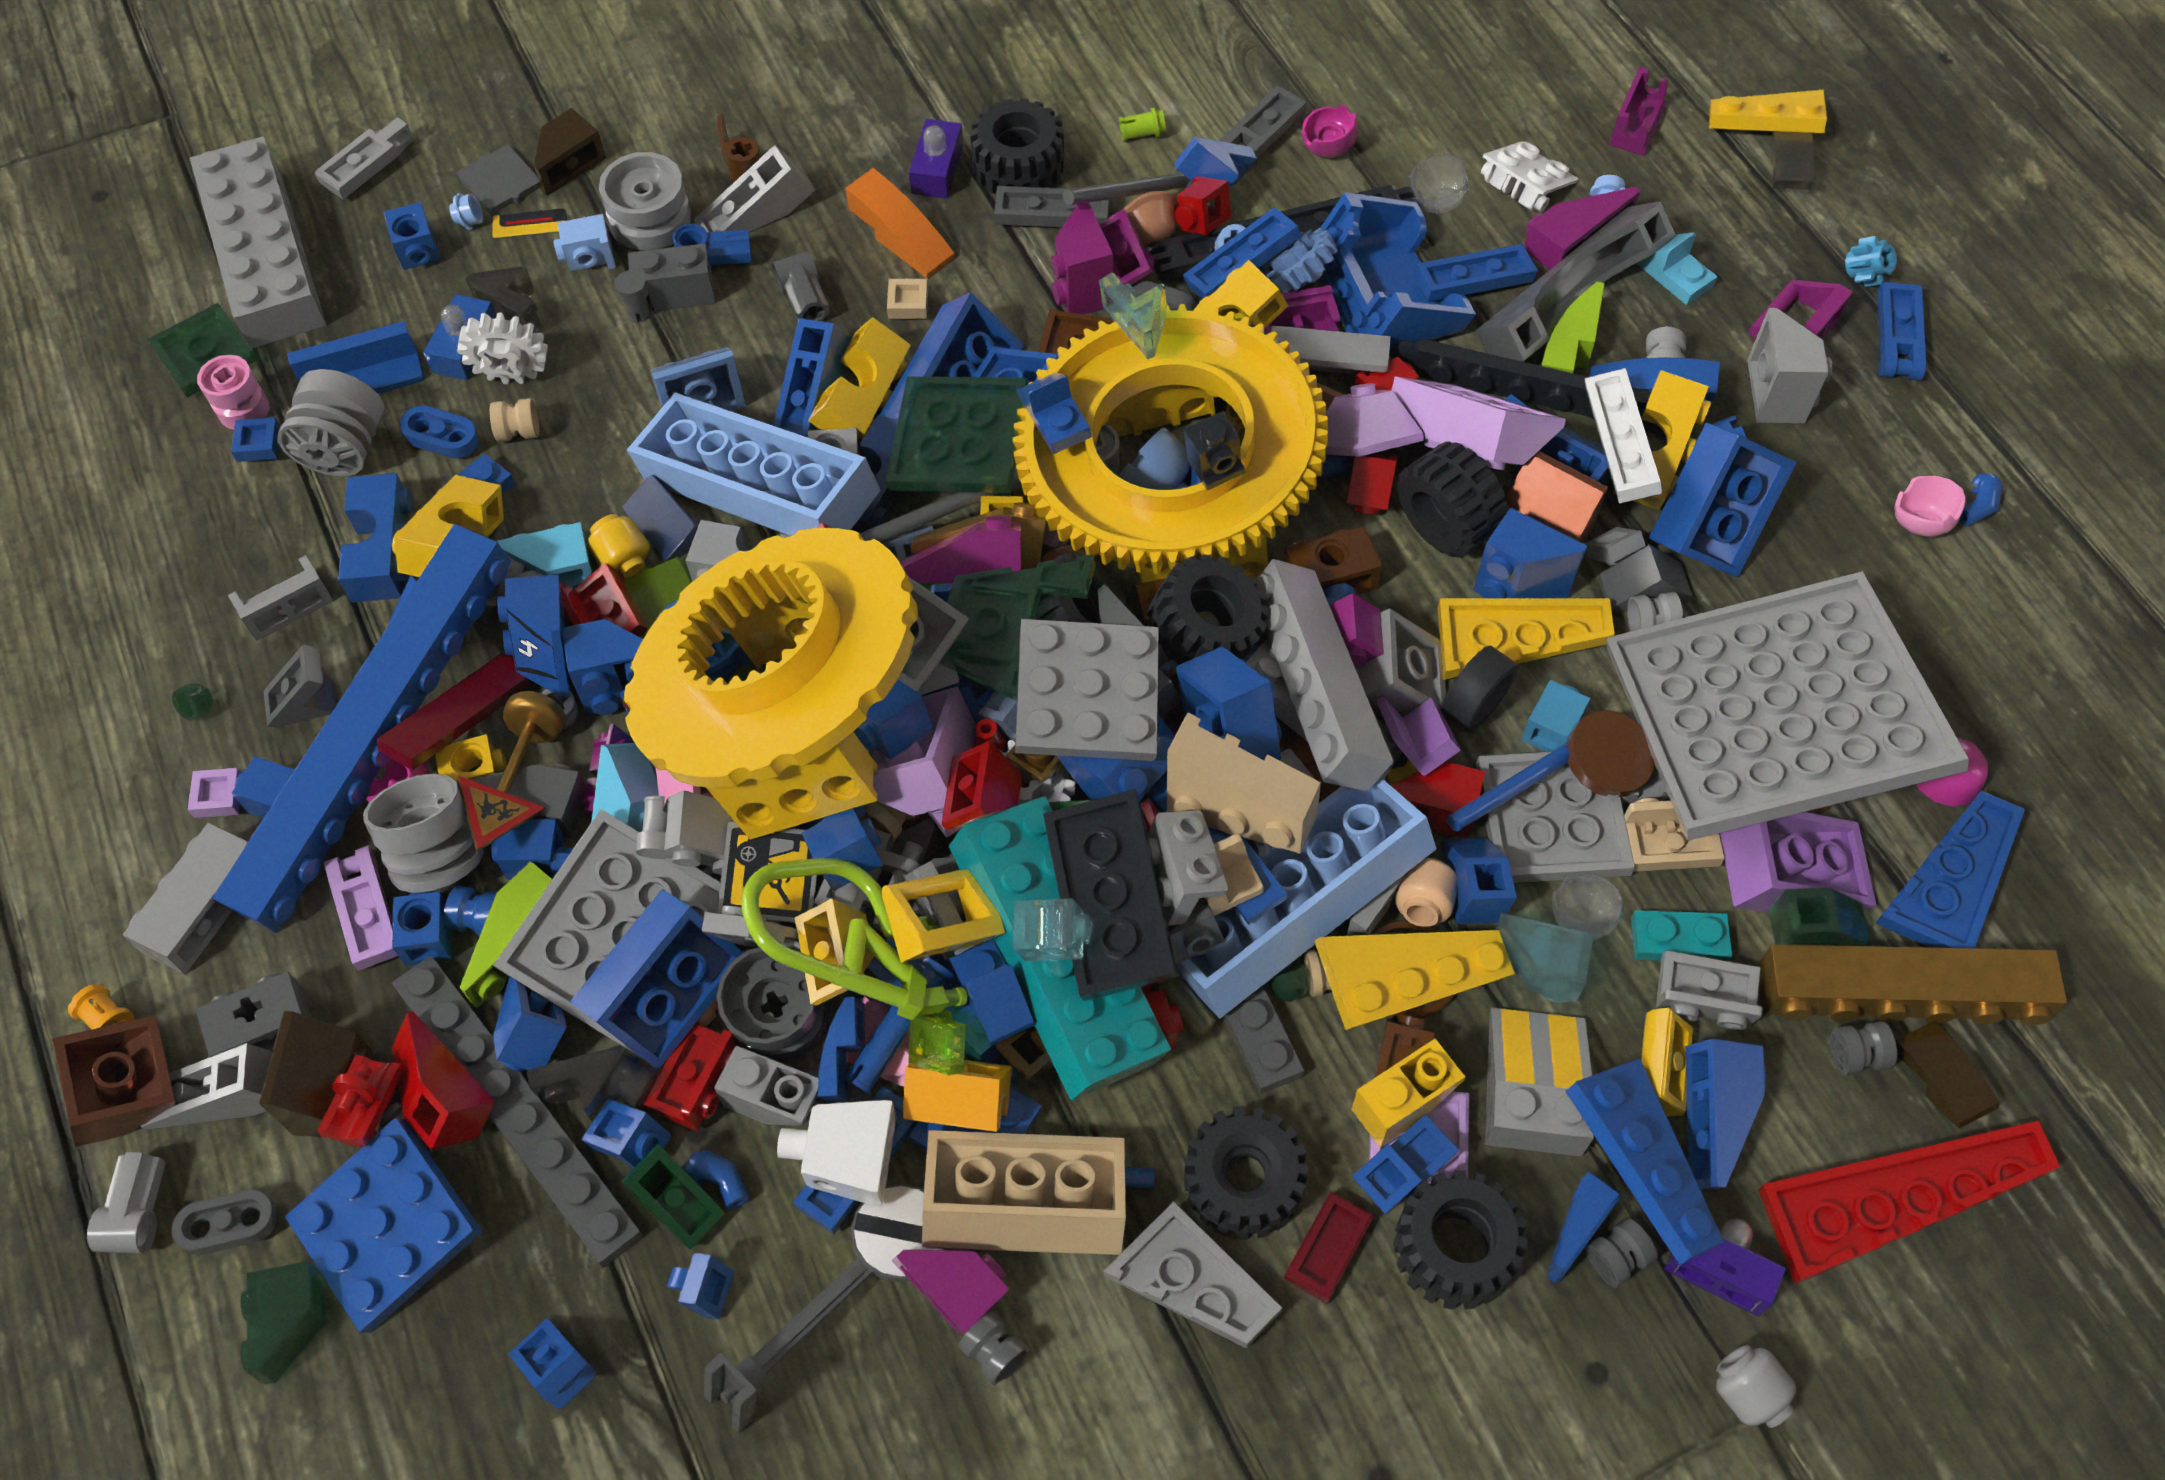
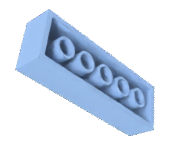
[627,393,881,536]
[1176,777,1436,1019]

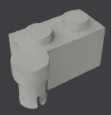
[636,790,735,875]

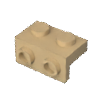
[1624,798,1725,872]

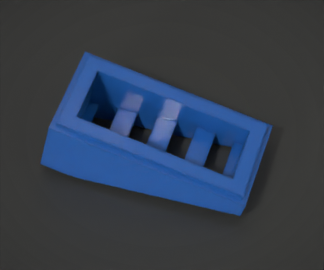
[1547,1172,1620,1283]

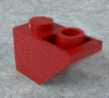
[1391,761,1485,837]

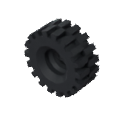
[1184,1106,1309,1240]

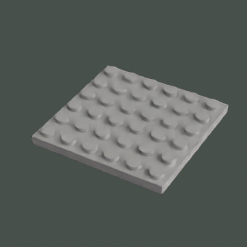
[1606,571,1969,841]

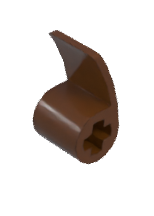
[717,114,761,183]

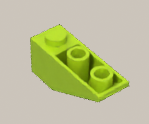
[460,861,552,1009]

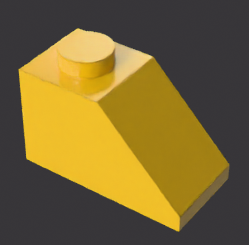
[794,898,874,1006]

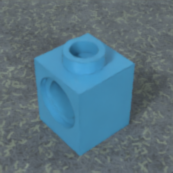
[1521,680,1591,752]

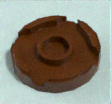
[1566,710,1655,797]

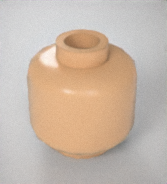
[1395,858,1457,927]

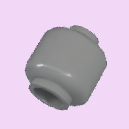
[1716,1345,1796,1428]

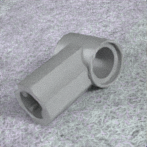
[87,1152,166,1254]

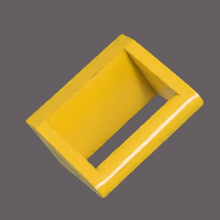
[882,869,1005,963]

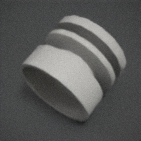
[278,369,385,477]
[363,773,484,893]

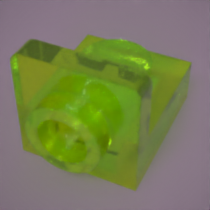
[908,1010,966,1076]

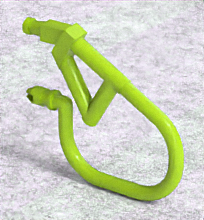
[741,858,967,1020]

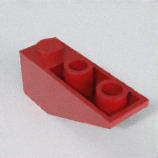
[391,1011,495,1150]

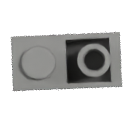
[714,1046,818,1126]

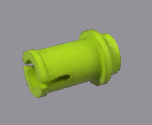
[1119,107,1166,141]

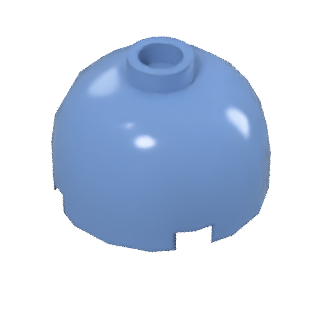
[1118,428,1190,490]

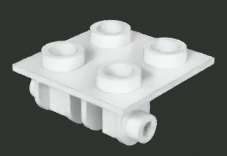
[1481,141,1579,212]

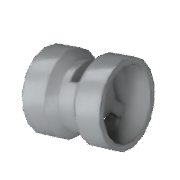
[1645,327,1687,358]
[1627,592,1683,632]

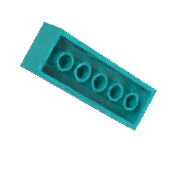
[949,796,1171,1101]

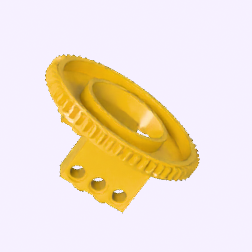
[1013,304,1328,583]

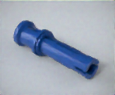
[844,957,955,1094]

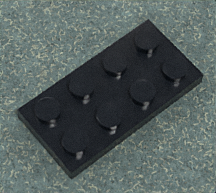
[1043,789,1179,1001]

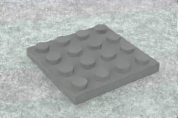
[493,809,735,1059]

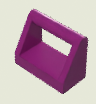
[1749,280,1853,340]

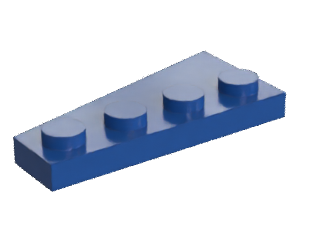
[1876,791,2025,949]

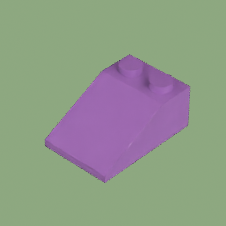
[1720,812,1877,913]

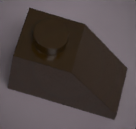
[534,108,606,196]

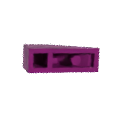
[1524,187,1641,270]
[900,516,1022,583]

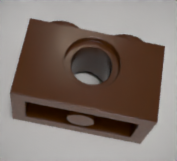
[1283,526,1382,595]

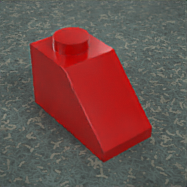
[1347,449,1398,515]
[941,741,1022,830]

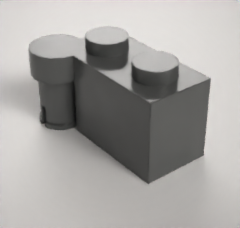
[614,243,716,323]

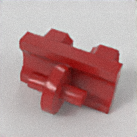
[317,1055,404,1148]

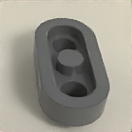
[172,1189,278,1255]

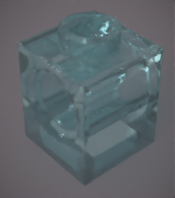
[1013,899,1091,961]

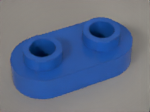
[399,406,479,458]

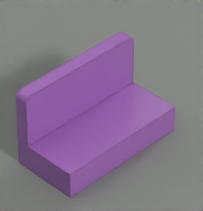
[1377,695,1461,776]

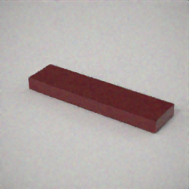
[377,653,535,770]

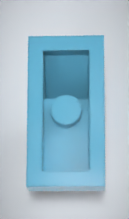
[1636,232,1717,305]

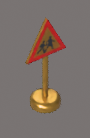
[457,691,566,852]

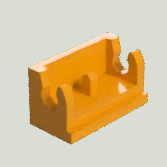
[903,1054,1012,1132]

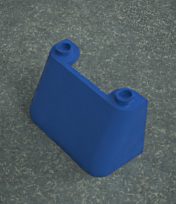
[1320,192,1476,351]

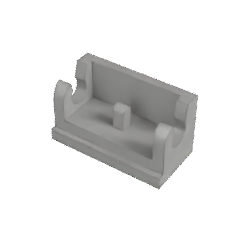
[228,555,333,641]

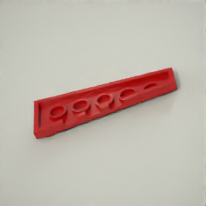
[1758,1121,2060,1284]

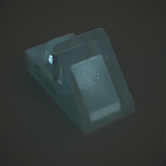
[1099,272,1167,360]

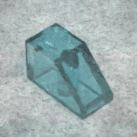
[1494,913,1594,1003]

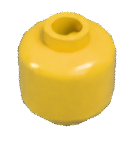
[587,514,650,578]

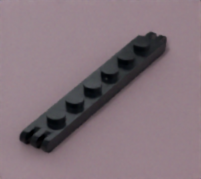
[1146,185,1421,281]
[1396,339,1665,435]

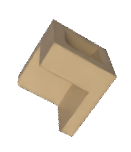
[1205,834,1264,916]

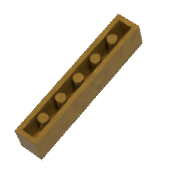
[1759,944,2067,1026]

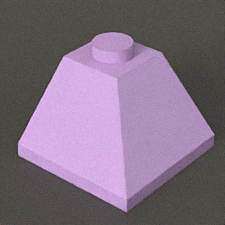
[1326,384,1424,457]

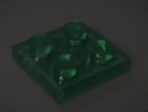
[147,303,258,398]

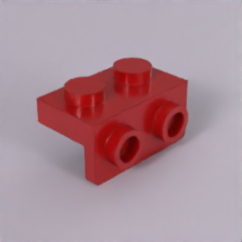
[560,563,649,637]
[643,1024,741,1131]

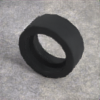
[1441,645,1519,732]

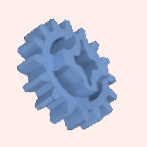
[1261,228,1338,293]

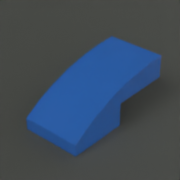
[818,997,865,1102]
[1352,1114,1460,1215]

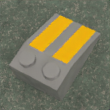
[1485,1008,1594,1157]

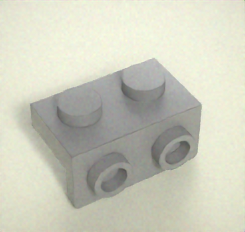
[1148,811,1228,926]
[1656,951,1762,1030]

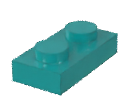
[1631,910,1732,961]

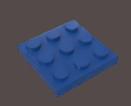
[285,1117,483,1333]

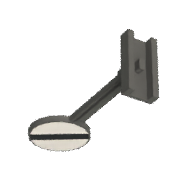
[704,1184,947,1433]

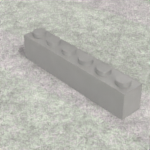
[1255,559,1394,792]

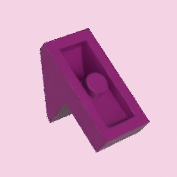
[1099,209,1155,292]

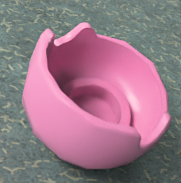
[1894,476,1966,538]

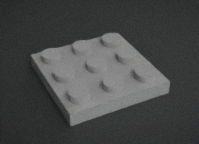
[1015,619,1158,761]
[1476,752,1635,883]

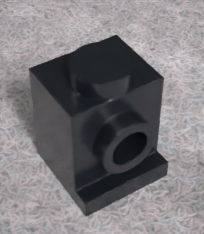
[1184,411,1246,491]

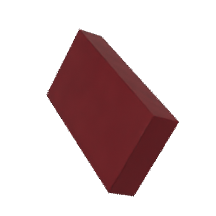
[1283,1191,1374,1304]

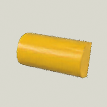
[1641,1008,1693,1116]

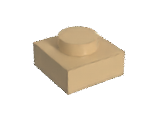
[887,279,928,319]

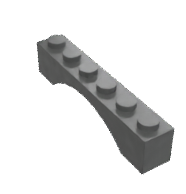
[1477,201,1676,361]

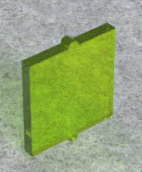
[622,557,691,639]

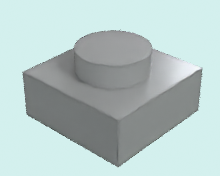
[1584,527,1645,565]

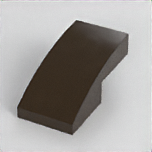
[1896,1021,1999,1128]

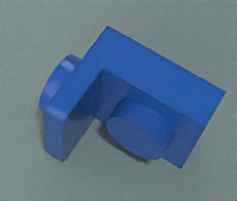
[582,1099,671,1168]

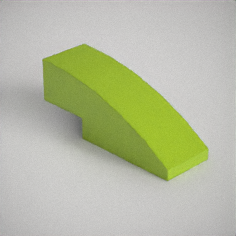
[1541,282,1604,373]

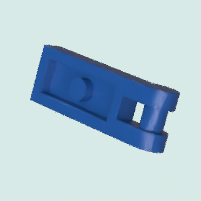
[1877,281,1926,381]

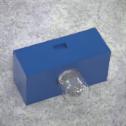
[423,294,497,381]

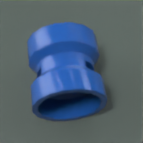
[444,885,496,936]

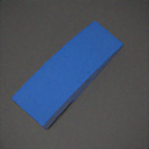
[1589,357,1720,413]

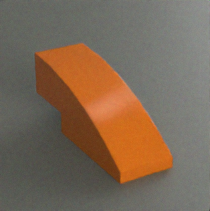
[845,168,955,279]

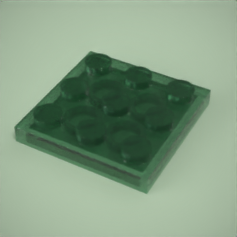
[885,376,1028,493]

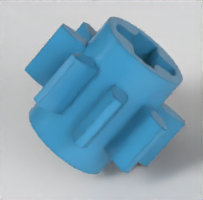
[1845,236,1897,287]

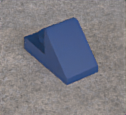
[1174,137,1256,199]
[1017,373,1091,454]
[949,939,1034,1045]
[508,1318,596,1409]

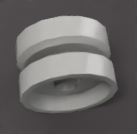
[599,152,691,251]

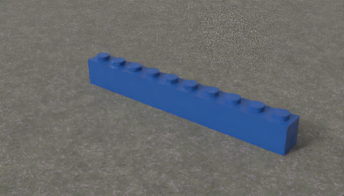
[212,523,512,933]

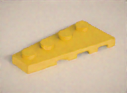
[1437,598,1615,680]
[1314,930,1515,1030]

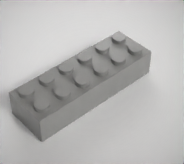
[190,136,327,349]

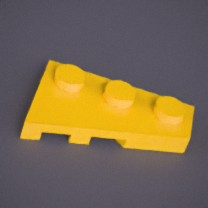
[1709,90,1827,133]

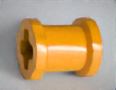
[67,984,134,1029]

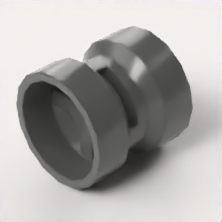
[1830,1022,1897,1075]
[1585,1218,1658,1288]
[958,1311,1029,1385]

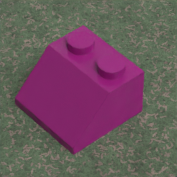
[1051,203,1113,315]

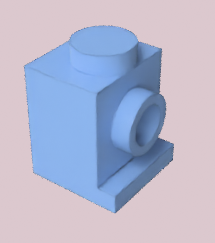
[554,214,616,271]

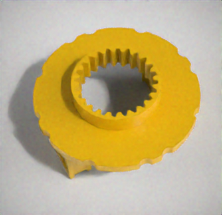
[624,528,918,840]

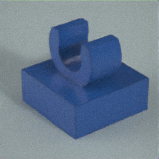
[667,1253,735,1320]

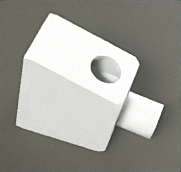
[777,1100,896,1206]

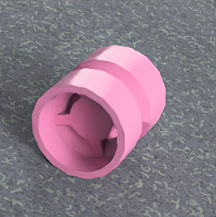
[197,354,269,430]

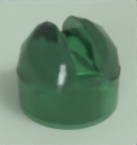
[172,683,213,721]
[1270,964,1309,1002]

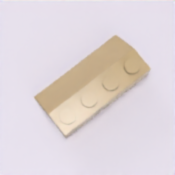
[922,1130,1126,1255]

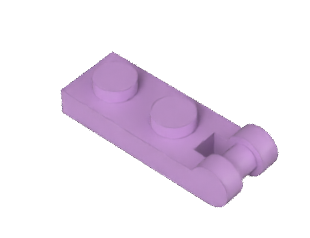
[324,845,398,971]

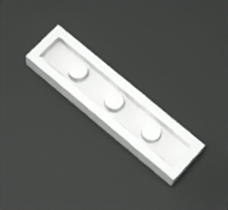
[1585,368,1662,503]

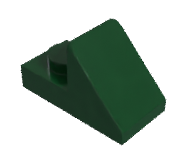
[622,1144,725,1250]

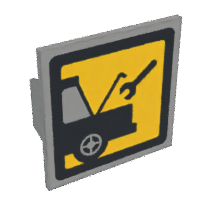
[717,822,817,923]

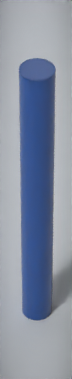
[1447,743,1570,831]

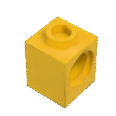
[435,734,507,782]

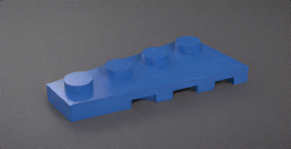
[1565,1058,1724,1266]

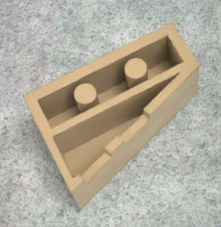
[1167,713,1321,854]

